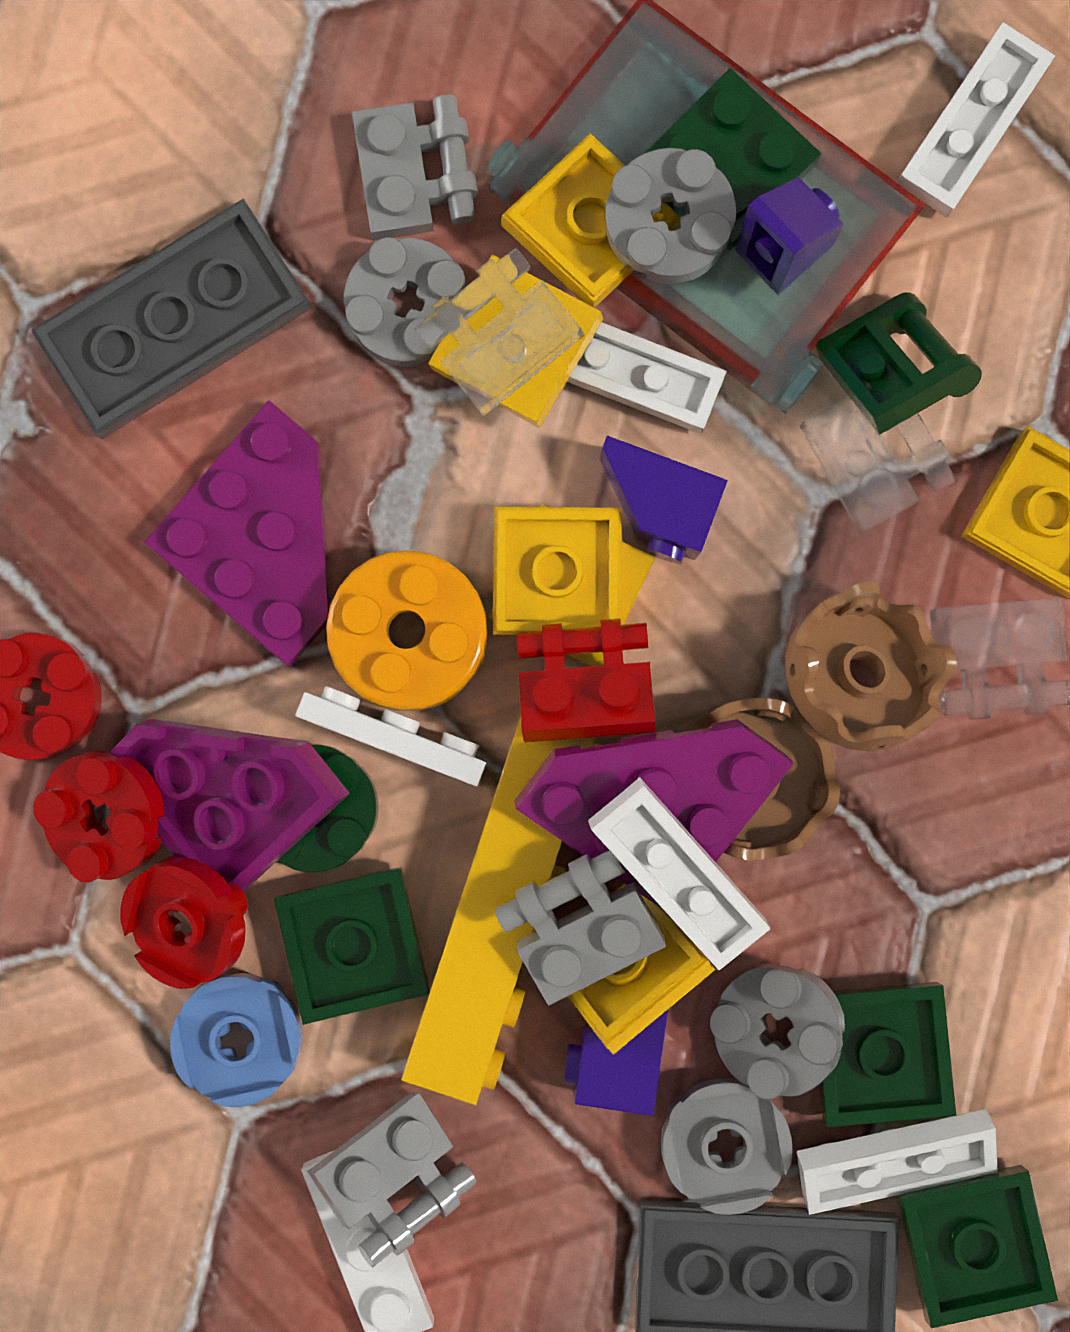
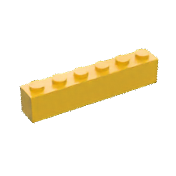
[401,716,601,1105]

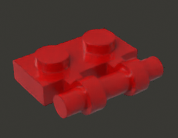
[517,618,656,743]

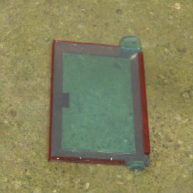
[487,0,926,414]

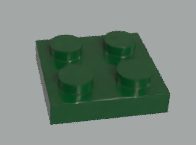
[644,68,822,251]
[274,866,430,1025]
[819,982,956,1127]
[897,1165,1058,1329]

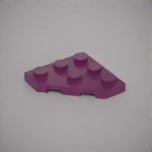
[144,400,331,667]
[109,719,350,892]
[514,719,794,910]

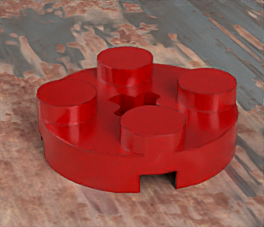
[0,633,102,760]
[33,750,165,883]
[120,855,248,989]

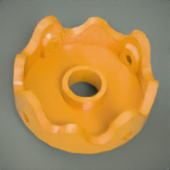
[326,550,488,711]

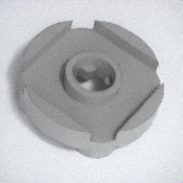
[605,148,736,284]
[344,237,468,367]
[710,963,845,1099]
[661,1078,792,1215]

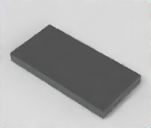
[31,198,312,439]
[634,1199,899,1332]

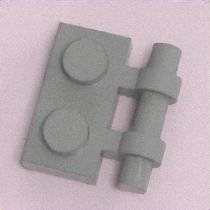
[352,94,478,241]
[495,850,666,1006]
[307,1092,476,1267]

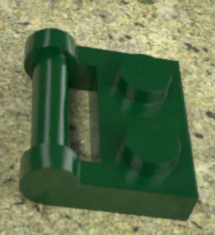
[815,292,982,435]

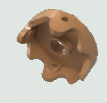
[785,581,957,752]
[690,698,840,861]

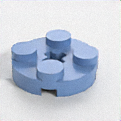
[170,973,303,1107]

